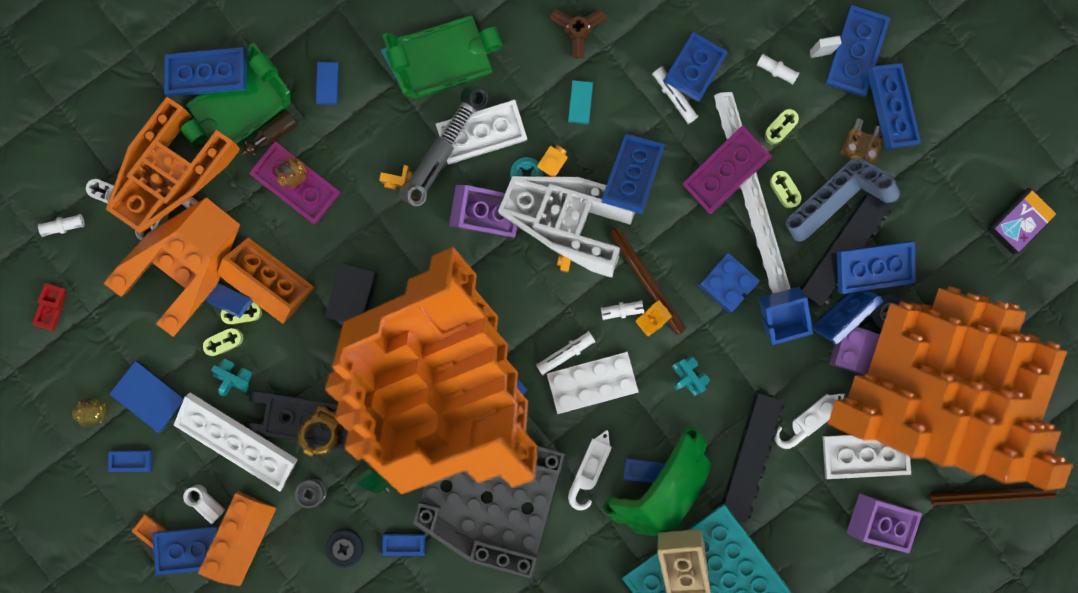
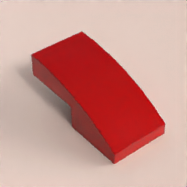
[32,283,66,332]

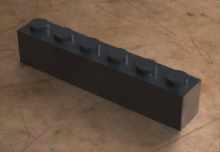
[800,192,892,307]
[721,393,784,523]

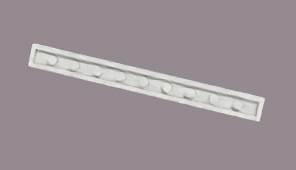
[714,92,791,294]

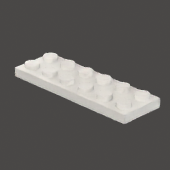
[174,392,298,491]

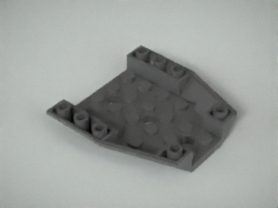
[413,446,565,579]

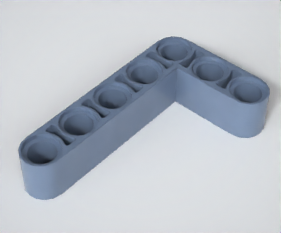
[786,158,900,241]

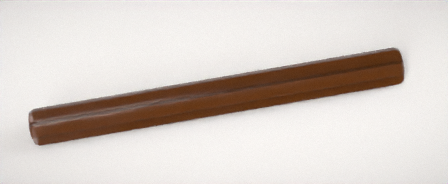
[609,227,686,335]
[930,487,1057,505]

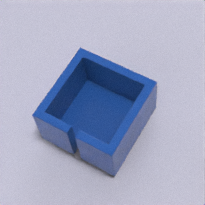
[697,253,760,313]
[758,287,813,345]

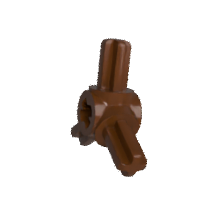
[550,9,607,59]

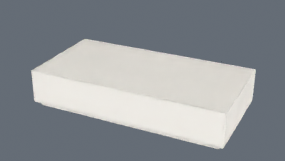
[810,36,841,58]

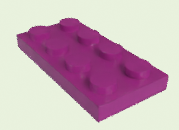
[682,125,772,214]
[249,141,341,225]

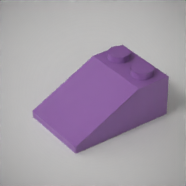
[449,185,517,238]
[829,327,880,375]
[847,493,922,553]

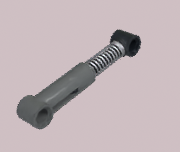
[399,86,488,206]

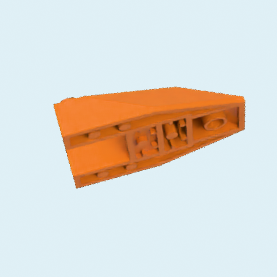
[106,97,240,233]
[104,197,240,337]

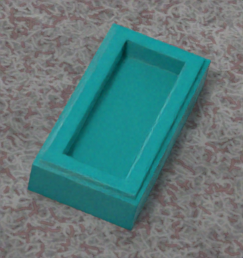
[568,80,593,125]

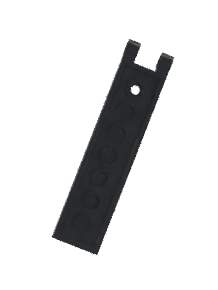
[244,390,348,449]

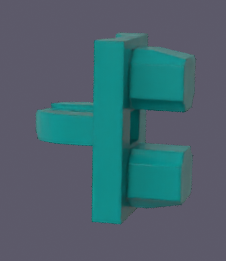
[672,356,710,397]
[211,359,252,397]

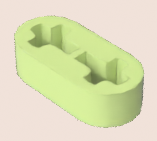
[764,109,799,144]
[770,171,801,208]
[221,302,262,324]
[203,328,243,356]

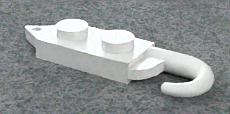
[774,393,845,449]
[568,430,612,510]

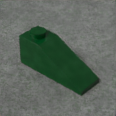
[353,467,394,494]

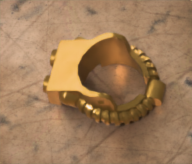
[297,406,341,457]

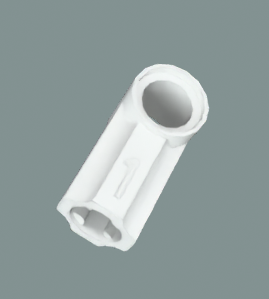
[183,484,225,524]

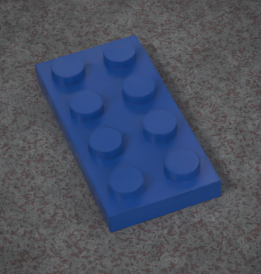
[825,5,891,97]
[164,47,247,97]
[867,63,921,150]
[601,133,665,214]
[837,241,916,294]

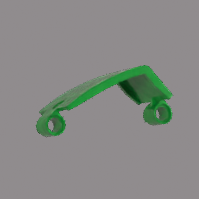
[382,16,503,98]
[180,42,290,147]
[603,426,712,536]

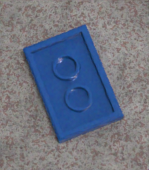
[663,32,728,102]
[812,290,883,344]
[109,361,184,433]
[153,526,219,576]

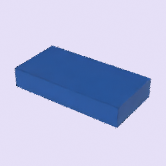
[316,62,339,105]
[205,283,252,318]
[108,450,152,472]
[623,458,666,483]
[382,533,425,556]

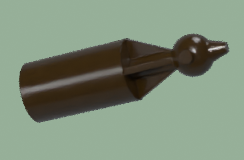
[241,110,298,156]

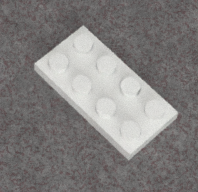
[436,100,527,165]
[547,352,638,414]
[822,435,911,479]

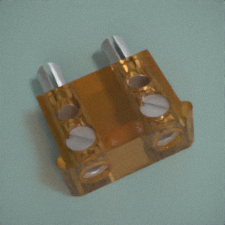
[839,119,883,165]

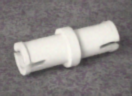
[756,54,799,85]
[38,214,85,237]
[601,300,644,320]

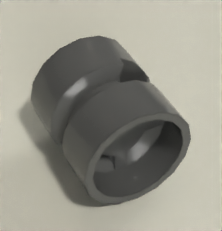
[295,478,328,508]

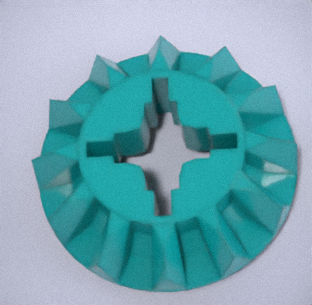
[510,157,543,179]

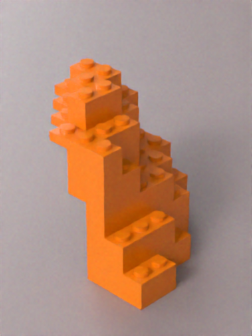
[325,247,537,494]
[828,286,1073,490]

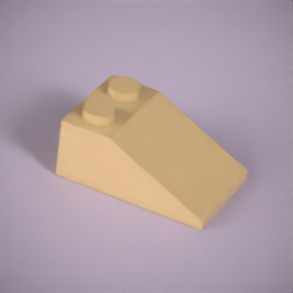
[658,529,711,593]

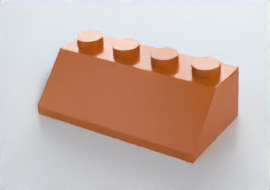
[217,237,314,324]
[198,491,277,586]

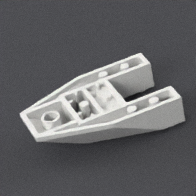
[498,176,635,277]

